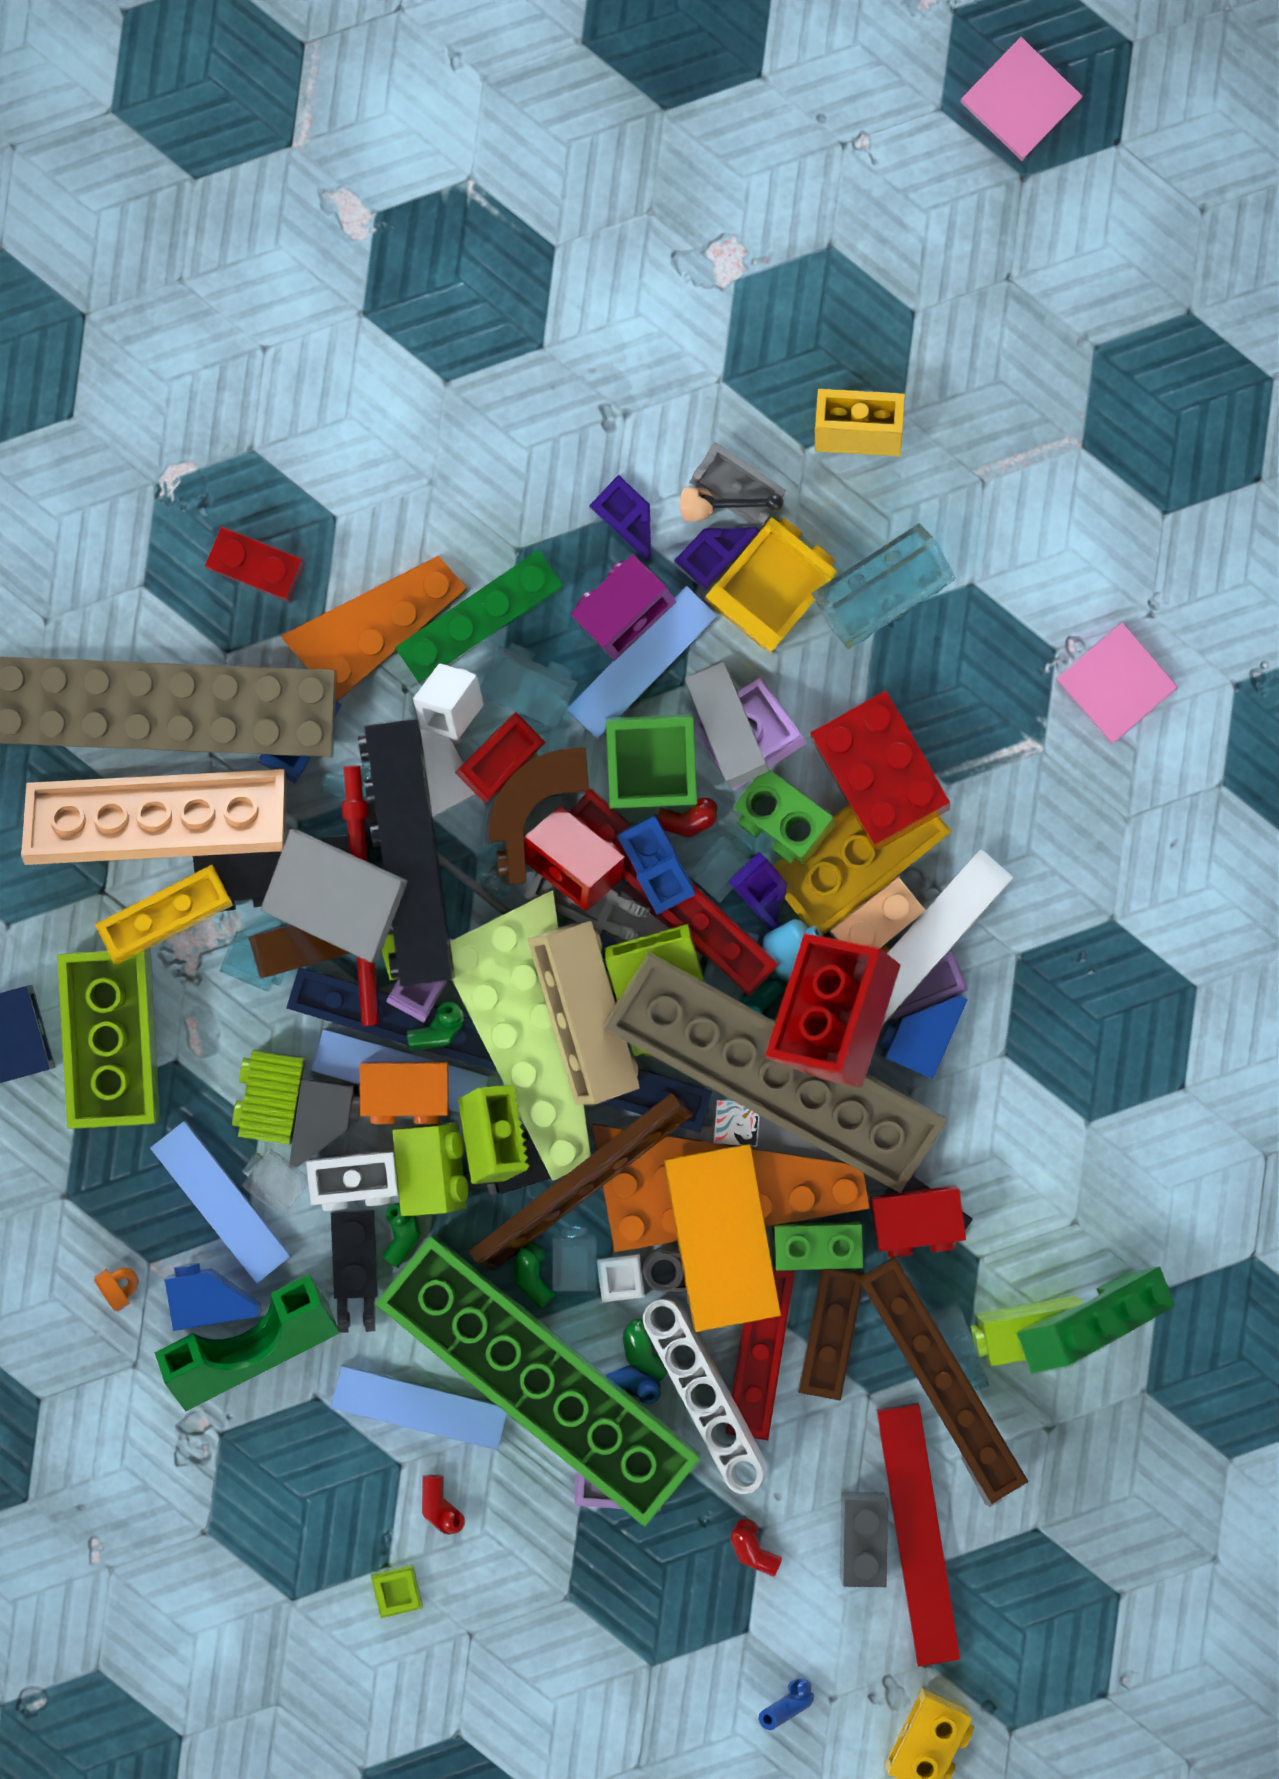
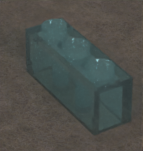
[811,523,956,650]

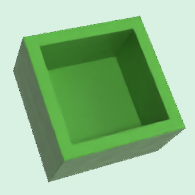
[605,714,697,808]

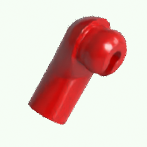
[422,1475,465,1535]
[730,1518,782,1577]

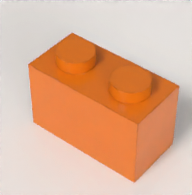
[360,1061,449,1124]

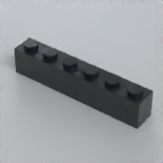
[358,718,455,987]

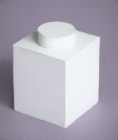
[413,663,484,740]

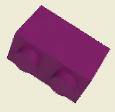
[570,554,676,661]

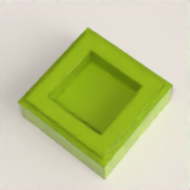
[371,1564,423,1618]

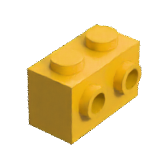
[815,389,905,457]
[885,1687,974,1779]

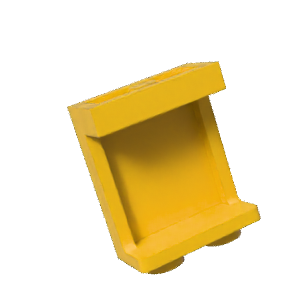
[704,517,838,654]

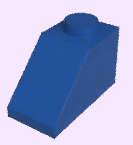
[879,995,968,1079]
[164,1263,263,1331]

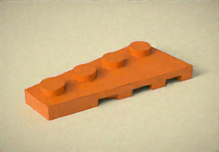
[280,556,467,702]

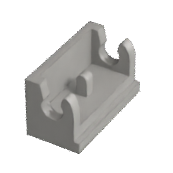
[689,441,786,530]

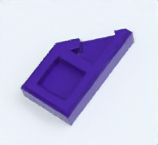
[589,474,651,561]
[674,527,760,590]
[728,852,788,931]

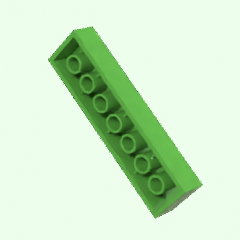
[375,1234,700,1527]

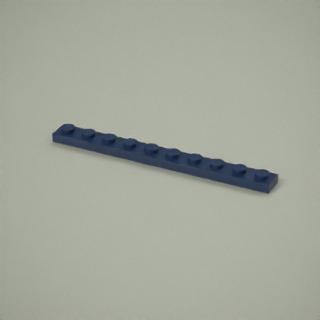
[286,967,713,1132]

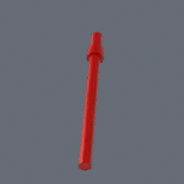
[341,765,379,1026]

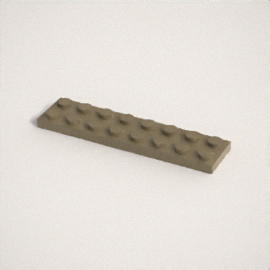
[0,657,337,757]
[604,951,947,1193]

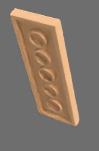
[21,769,287,865]

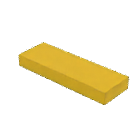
[95,865,233,965]

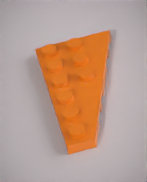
[592,1124,870,1252]

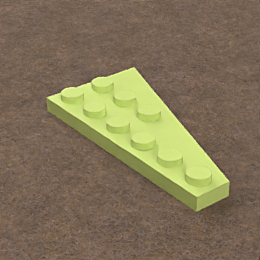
[450,890,591,1181]

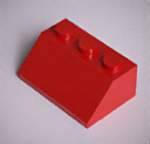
[765,933,901,1088]

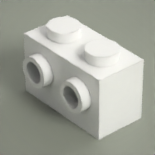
[306,1149,399,1211]

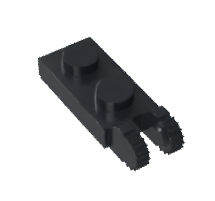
[331,1210,378,1333]

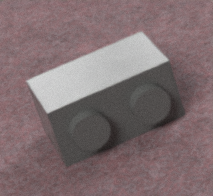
[840,1492,888,1587]

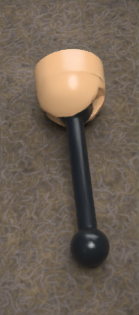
[680,487,784,522]

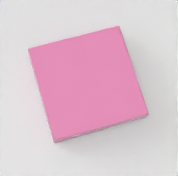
[960,37,1083,161]
[1055,622,1178,744]

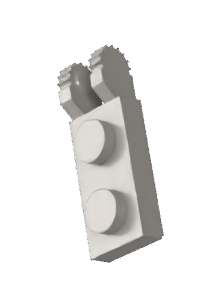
[525,872,651,941]

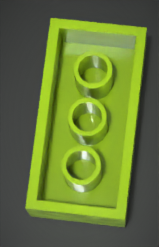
[57,949,160,1129]

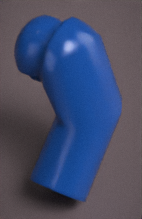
[606,1365,661,1405]
[758,1679,814,1730]

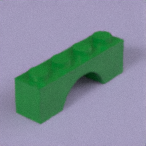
[395,550,563,686]
[1016,1266,1175,1374]
[154,1274,340,1412]

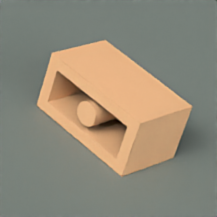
[828,877,926,948]

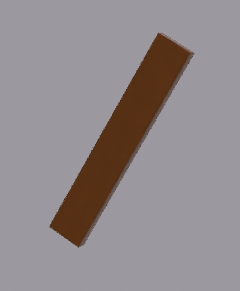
[469,1093,694,1271]
[858,1257,1029,1504]

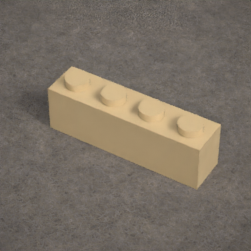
[527,921,640,1105]

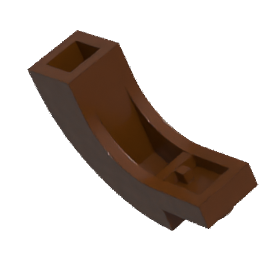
[485,747,589,886]

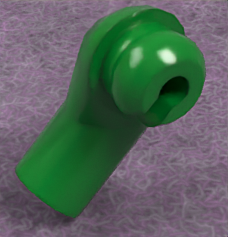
[407,1001,464,1051]
[382,1203,421,1268]
[514,1243,555,1309]
[623,1319,668,1382]

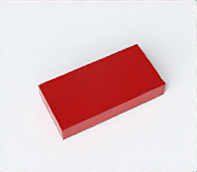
[455,712,546,803]

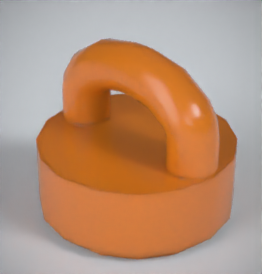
[93,1267,139,1312]

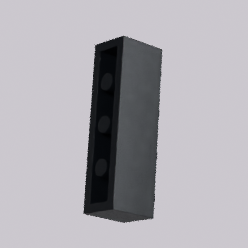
[192,832,371,912]

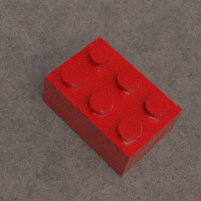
[810,690,950,851]

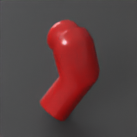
[657,797,718,838]

